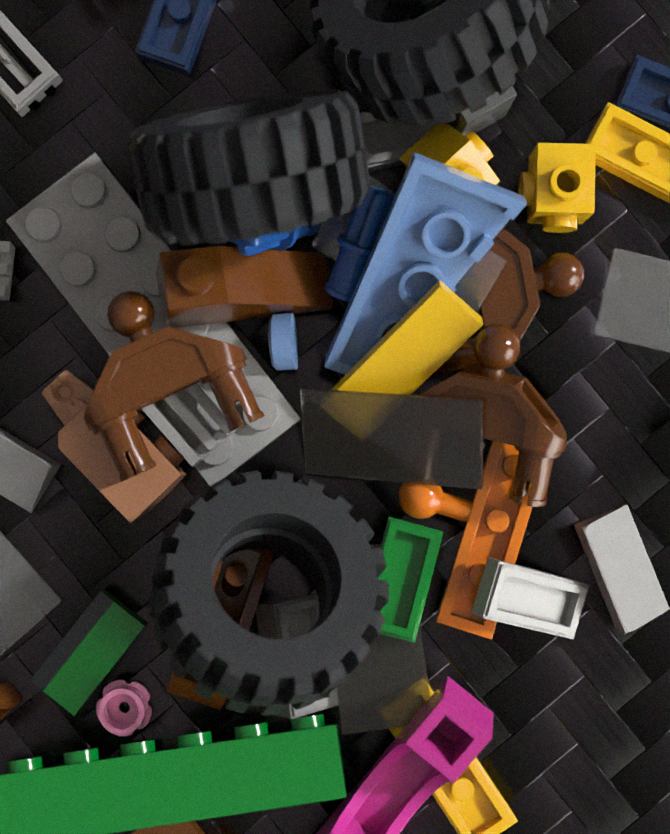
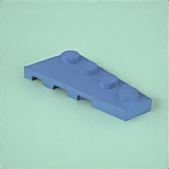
[324,152,527,375]

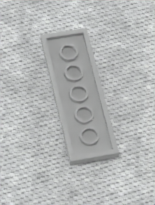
[6,153,301,486]

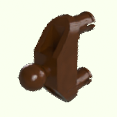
[435,228,584,376]
[84,290,265,482]
[400,324,567,507]

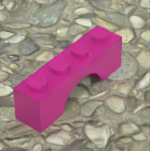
[316,676,494,834]

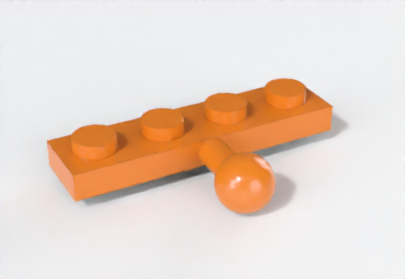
[398,440,532,640]

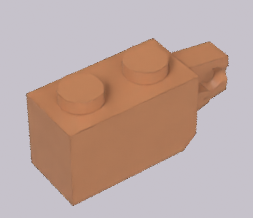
[42,370,188,524]

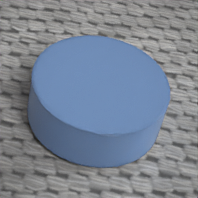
[268,313,299,371]

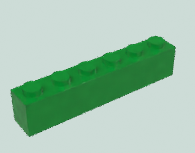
[0,714,347,834]

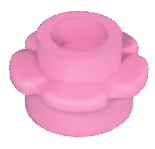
[96,679,152,736]

